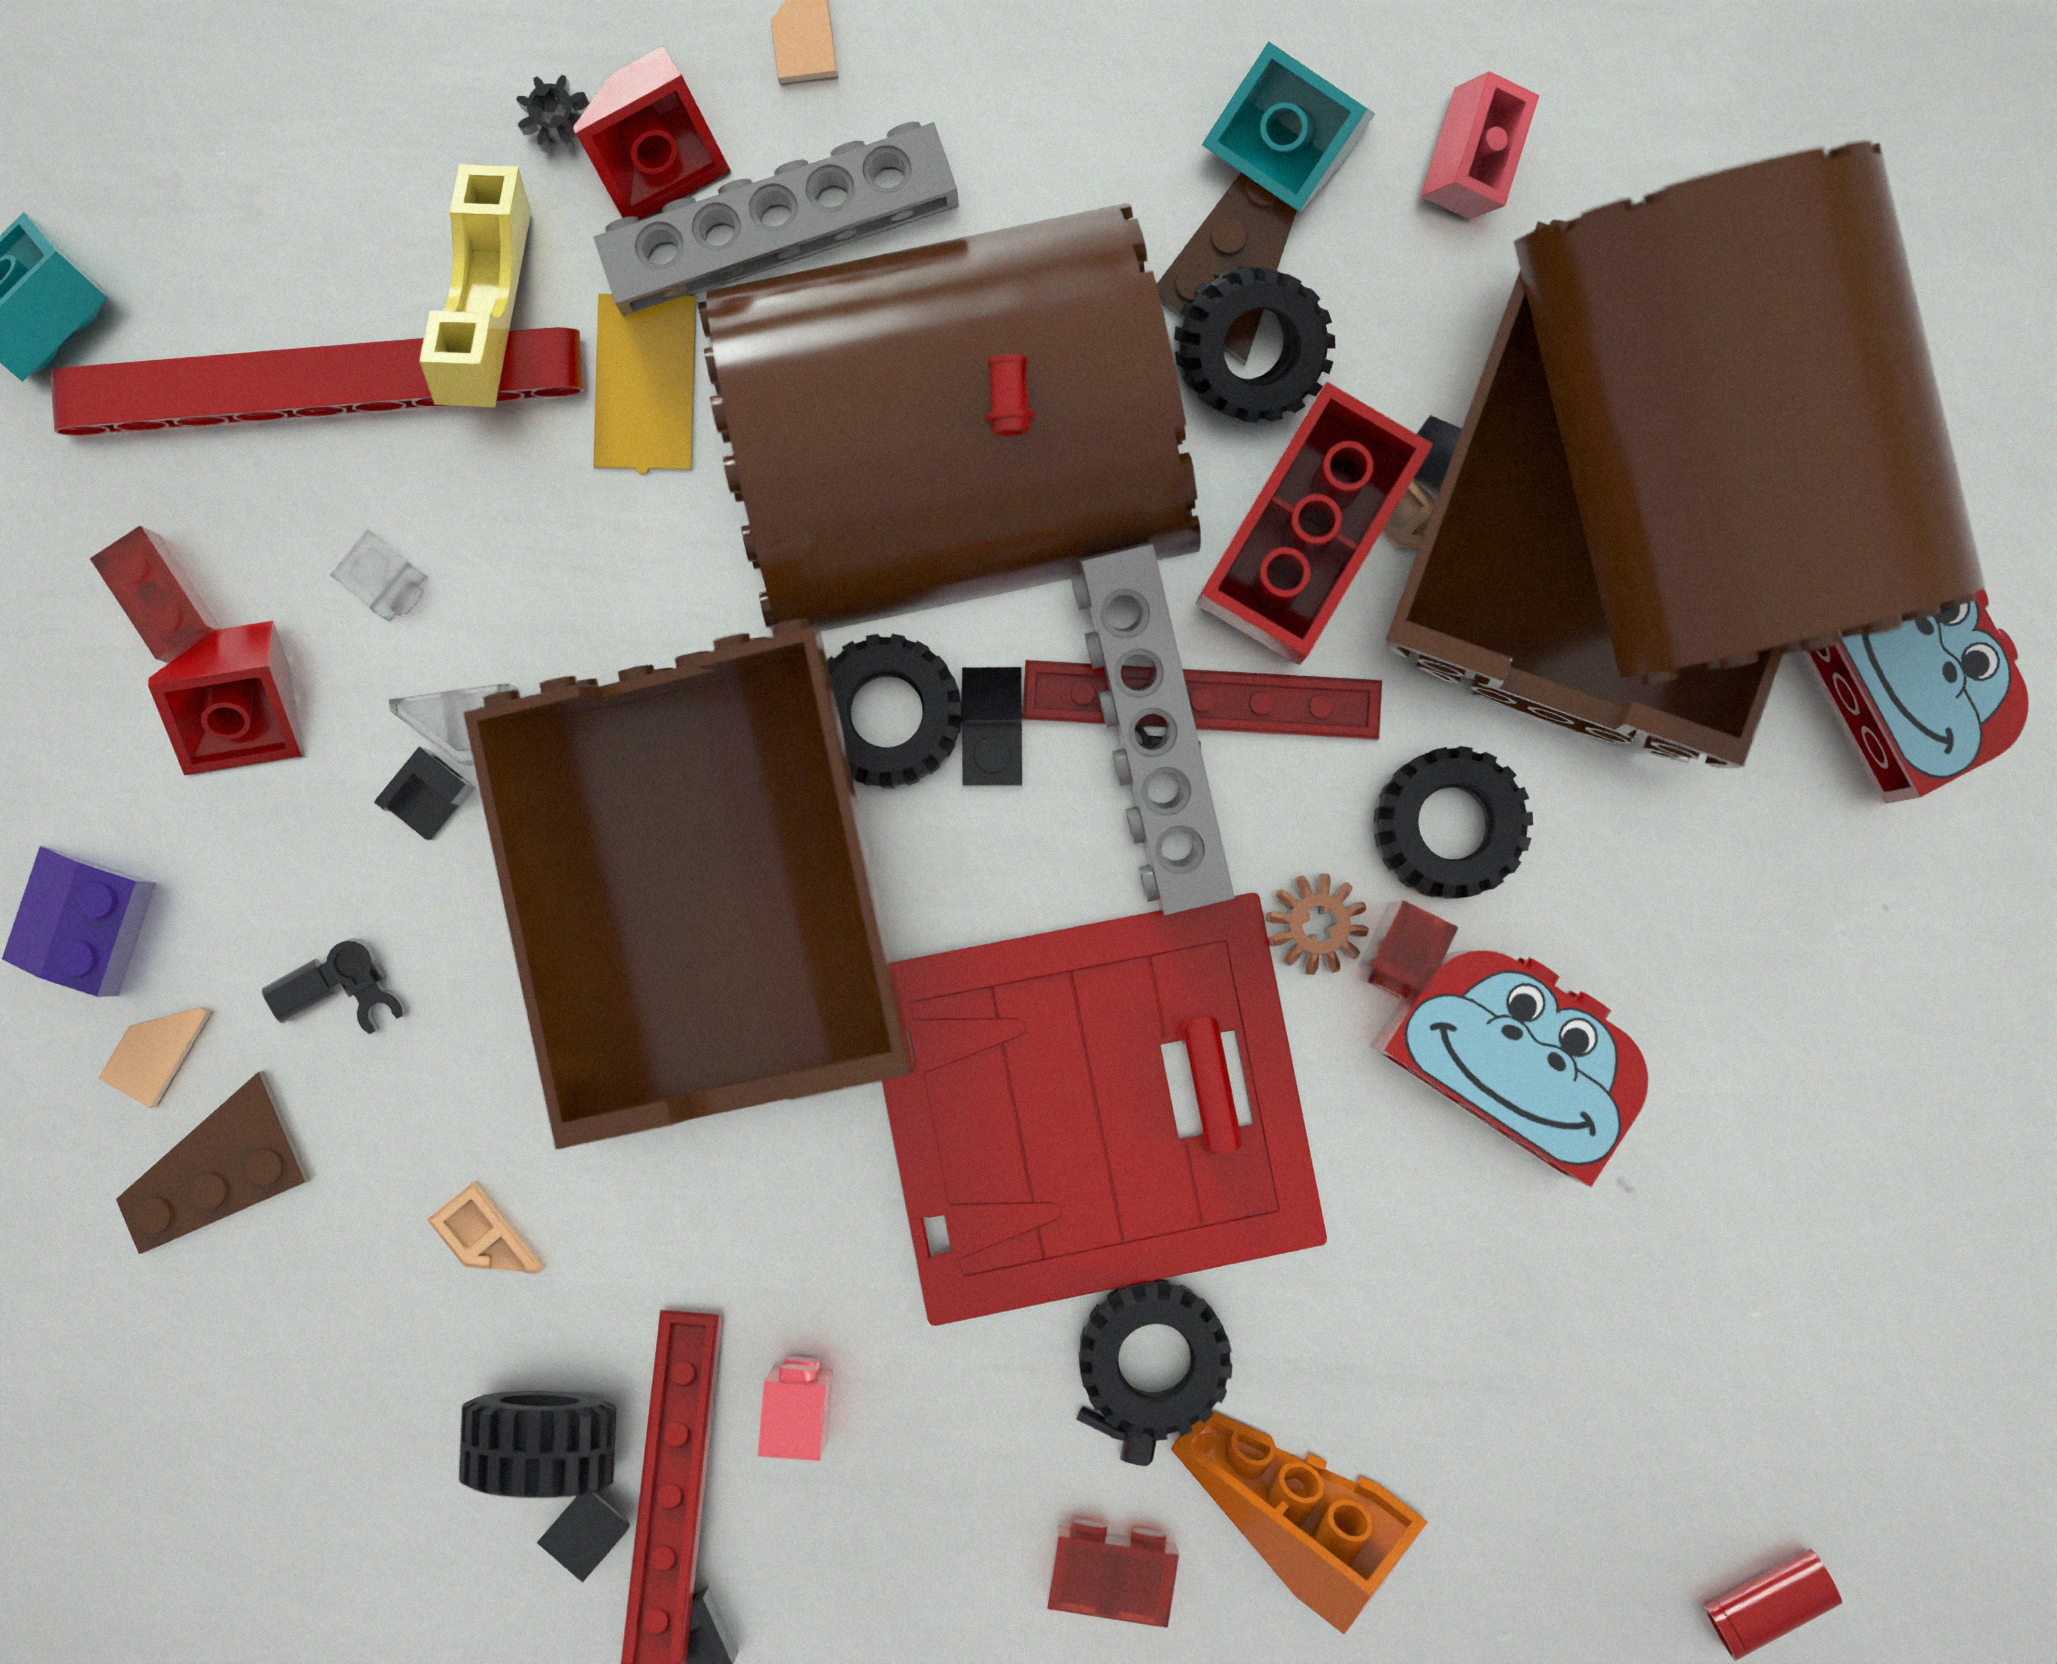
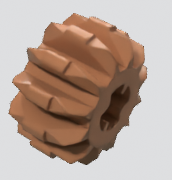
[1266,873,1369,975]

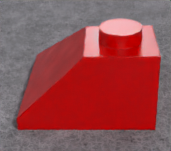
[573,46,731,220]
[148,621,302,775]

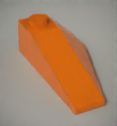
[1171,1411,1428,1635]

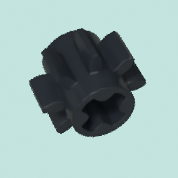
[516,75,590,152]

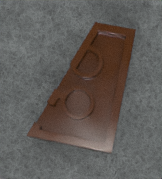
[1157,172,1297,366]
[116,1071,310,1254]

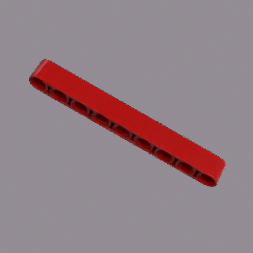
[50,327,584,436]

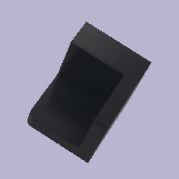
[374,746,476,840]
[537,1491,630,1583]
[686,1586,738,1664]

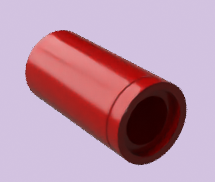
[1704,1549,1843,1661]

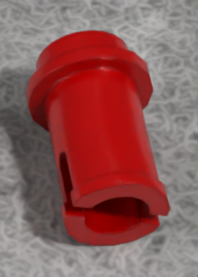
[986,354,1036,437]

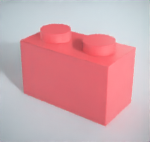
[1420,71,1539,220]
[758,1357,833,1461]

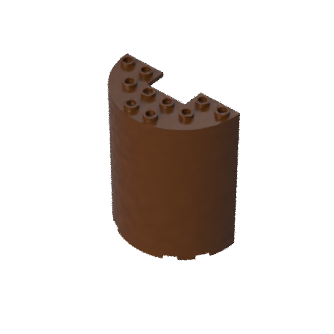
[1513,141,1986,686]
[698,203,1201,632]
[1386,220,1784,769]
[463,619,916,1150]

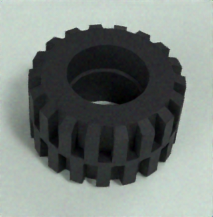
[1174,266,1336,423]
[827,634,962,788]
[1373,746,1533,899]
[1078,1279,1233,1440]
[459,1391,617,1498]

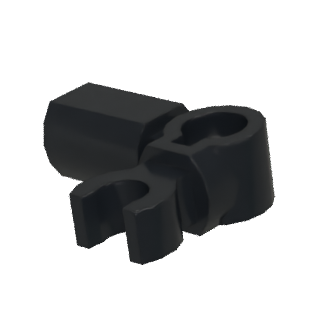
[262,938,406,1034]

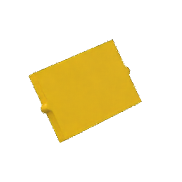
[593,294,697,476]

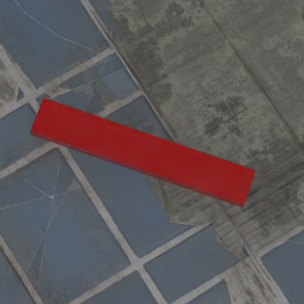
[1022,660,1382,741]
[621,1310,723,1664]

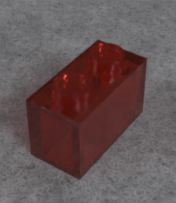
[89,525,222,663]
[1358,900,1459,999]
[1047,1519,1179,1628]

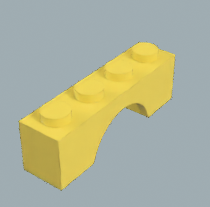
[420,164,531,407]

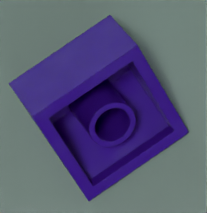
[2,846,156,997]

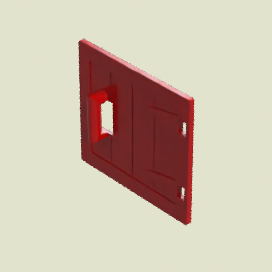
[881,892,1327,1326]

